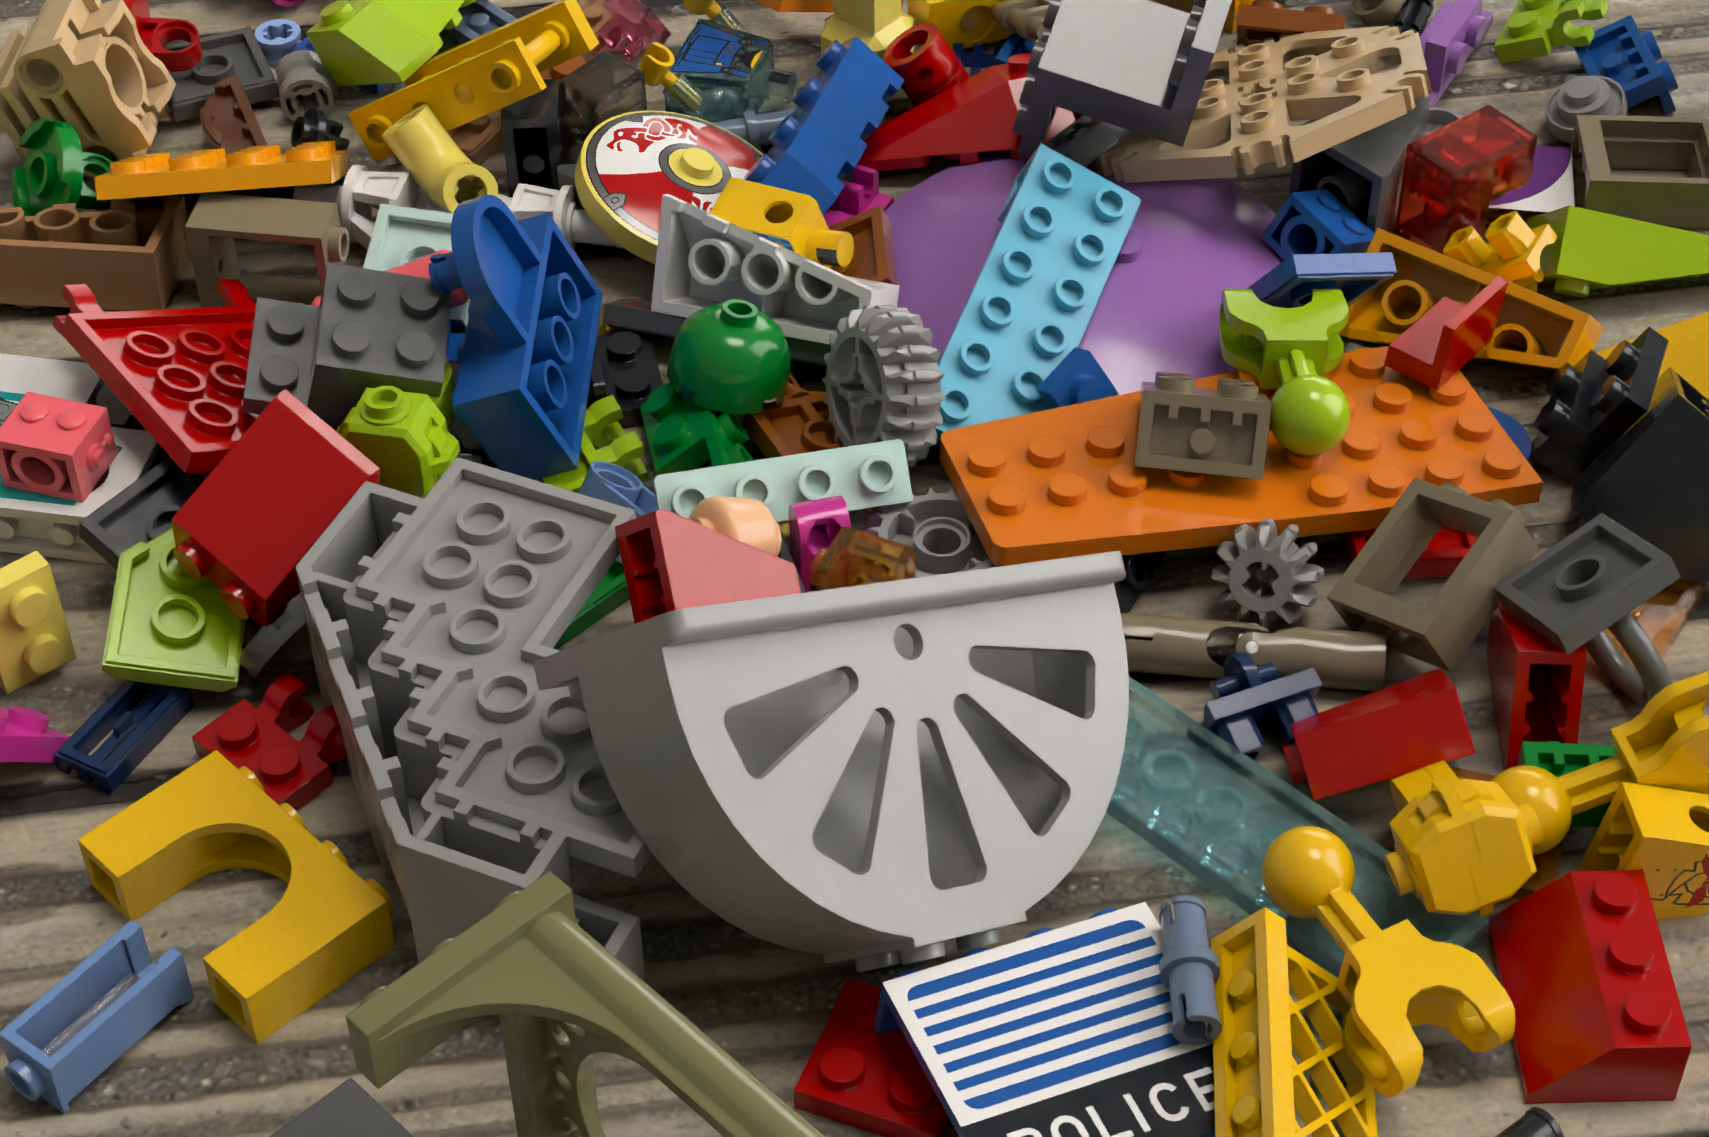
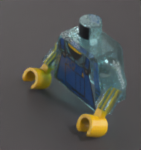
[638,0,797,122]

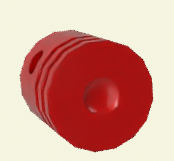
[883,23,970,107]

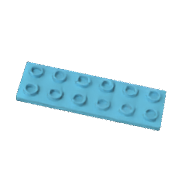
[935,143,1141,443]

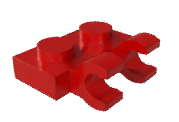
[192,672,347,811]

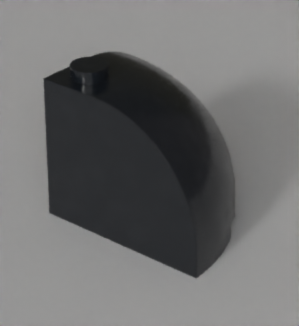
[1571,367,1709,582]

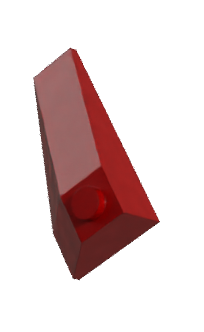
[857,53,1075,171]

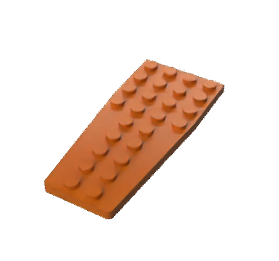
[939,346,1543,567]

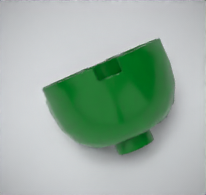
[667,299,791,414]

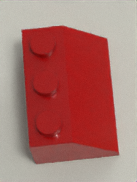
[1486,870,1692,1104]

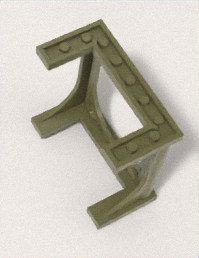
[345,871,825,1137]

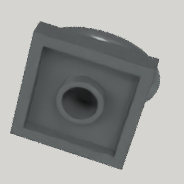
[1493,513,1681,709]

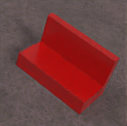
[1384,276,1509,390]

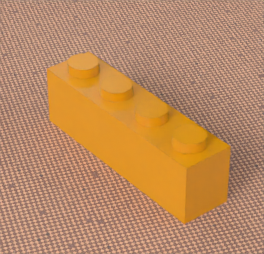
[1339,228,1604,372]

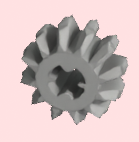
[1211,518,1324,629]

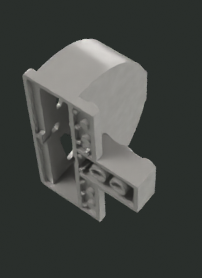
[533,551,1129,972]

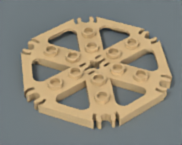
[1095,25,1432,183]

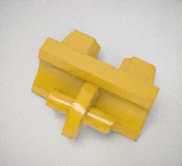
[1443,211,1558,292]

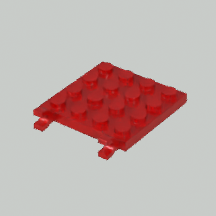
[52,279,339,474]

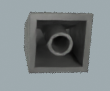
[1289,97,1430,234]

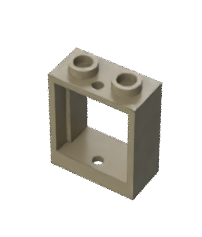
[1570,115,1709,229]
[185,192,349,308]
[1326,477,1539,672]

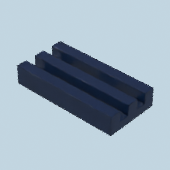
[53,680,194,793]

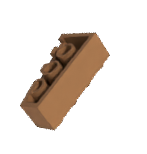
[0,195,191,311]

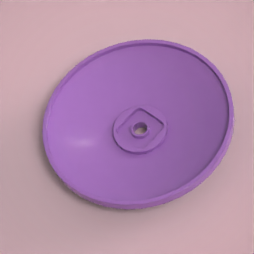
[885,150,1284,395]

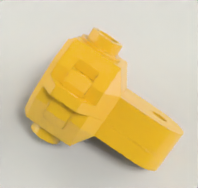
[1384,760,1544,917]

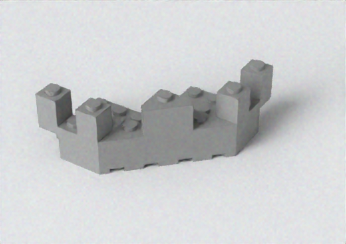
[296,457,652,983]

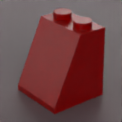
[172,389,380,627]

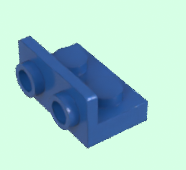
[1574,15,1678,115]

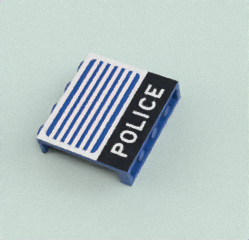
[874,902,1215,1137]

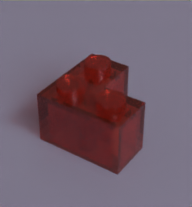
[1394,104,1538,255]

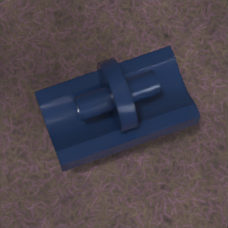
[1191,652,1323,769]

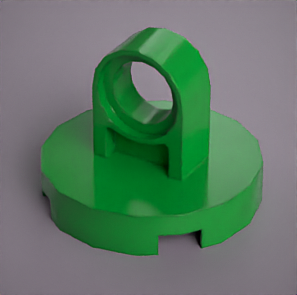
[12,118,112,216]

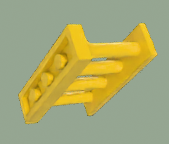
[348,0,599,163]

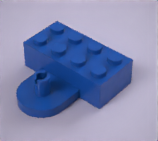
[428,195,603,480]

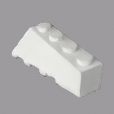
[651,194,899,345]

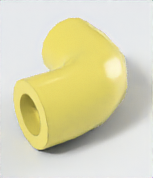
[382,104,498,213]

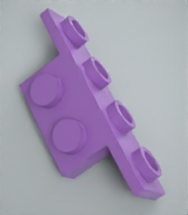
[1397,0,1493,108]

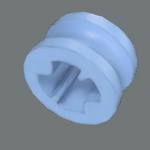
[254,19,302,67]

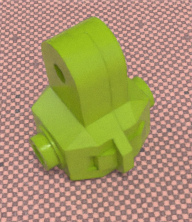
[336,360,460,498]

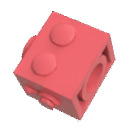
[0,392,118,503]

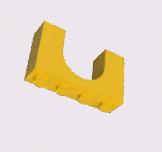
[77,750,396,1044]

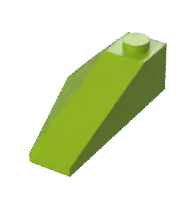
[306,0,477,87]
[1527,205,1709,297]

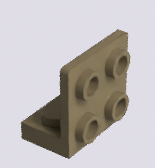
[1134,372,1272,480]

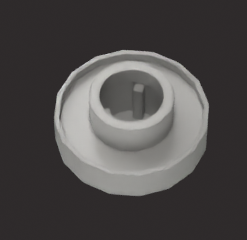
[1545,75,1628,143]

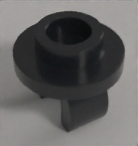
[291,108,350,151]

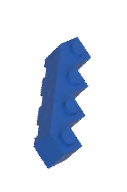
[743,36,904,215]

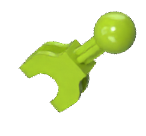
[1218,289,1350,456]

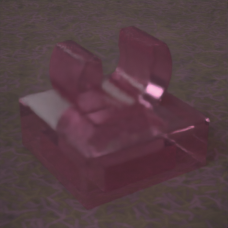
[600,0,671,60]

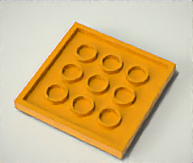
[94,141,351,200]

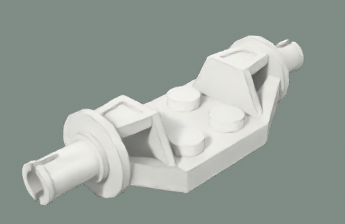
[293,164,623,250]

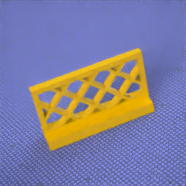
[1211,907,1378,1137]

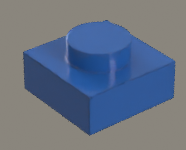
[1036,347,1119,409]

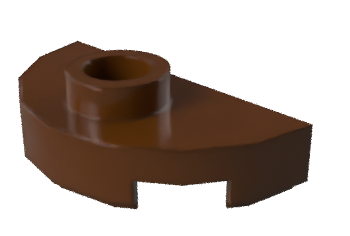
[200,73,267,159]

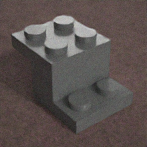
[242,263,451,426]

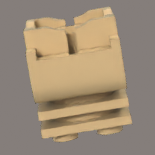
[0,0,176,182]

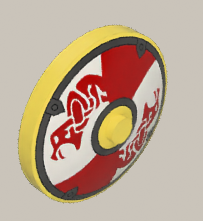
[574,110,763,265]

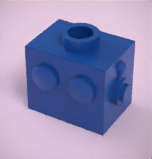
[1261,189,1375,260]

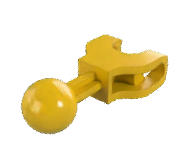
[1490,671,1709,856]
[1262,826,1515,1097]

